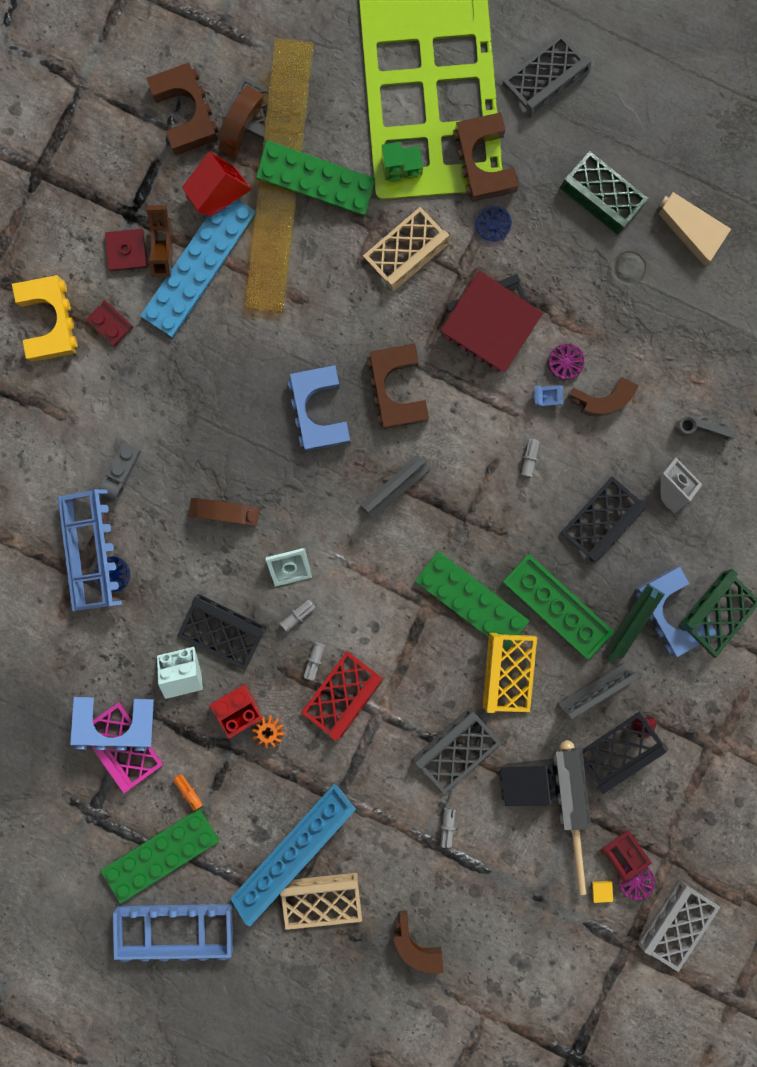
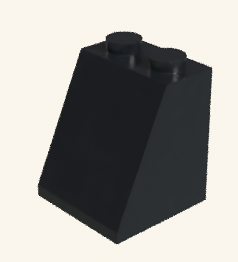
[499,758,560,806]

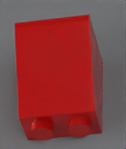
[182,152,252,217]

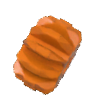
[252,715,285,749]

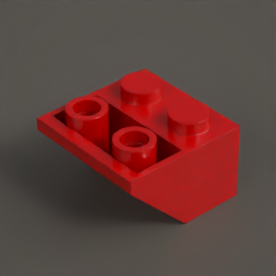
[209,683,263,738]

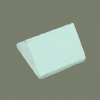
[266,548,312,587]

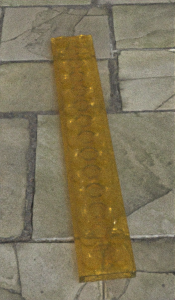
[245,38,314,313]

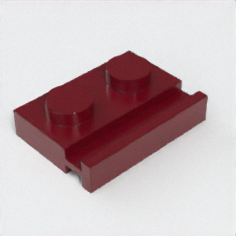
[86,300,133,347]

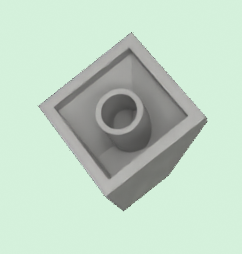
[660,457,702,514]

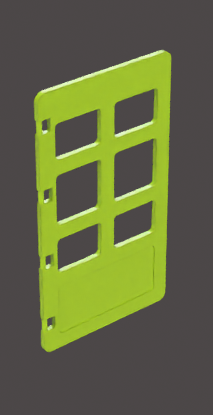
[359,0,502,200]

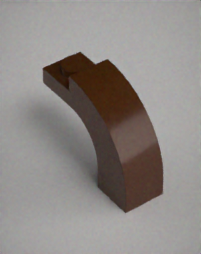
[218,85,264,159]
[146,205,173,277]
[568,377,639,416]
[188,498,260,526]
[393,911,444,973]

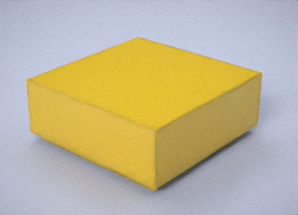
[592,881,613,903]

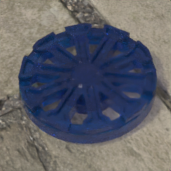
[476,205,512,242]
[94,556,131,592]

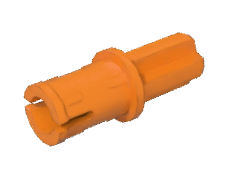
[173,774,203,811]

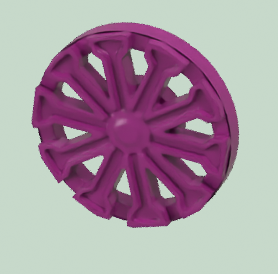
[548,344,584,380]
[618,864,655,900]

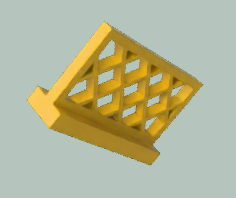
[482,633,537,713]

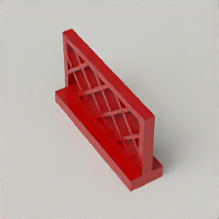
[301,651,384,741]

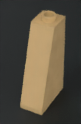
[658,192,731,266]

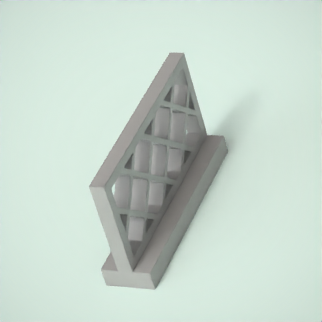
[638,879,720,972]

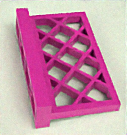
[91,702,163,793]

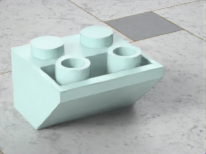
[157,647,203,699]

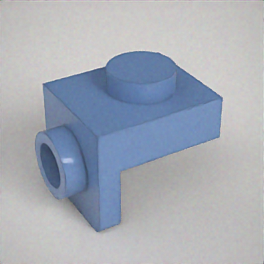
[533,385,563,407]

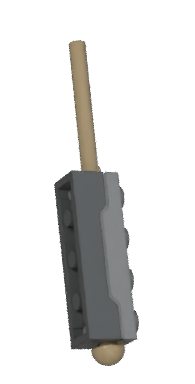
[554,740,591,895]

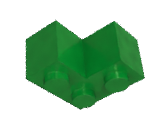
[382,142,423,182]

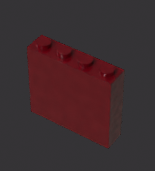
[439,270,543,373]

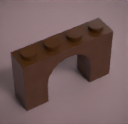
[146,63,219,155]
[453,112,518,202]
[367,344,429,429]

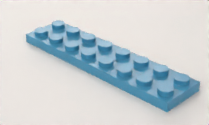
[140,199,257,338]
[230,784,356,926]

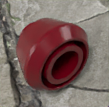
[631,717,657,738]

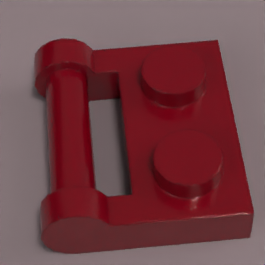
[600,830,652,883]

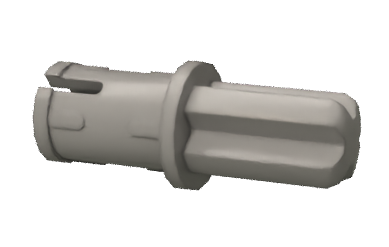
[520,439,540,478]
[280,600,315,632]
[304,641,326,681]
[440,808,456,848]

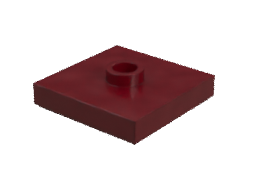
[105,229,147,271]

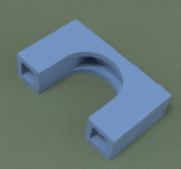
[288,365,351,451]
[636,567,717,657]
[70,697,154,751]

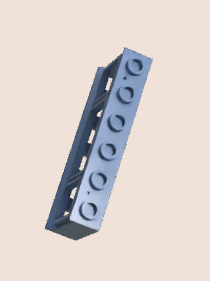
[58,489,122,611]
[113,904,234,962]

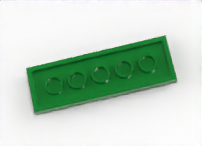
[255,140,375,216]
[415,551,529,651]
[502,554,614,660]
[100,808,220,904]

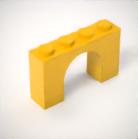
[12,275,78,362]

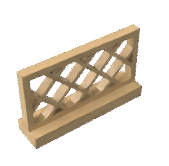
[363,207,451,292]
[280,873,362,930]

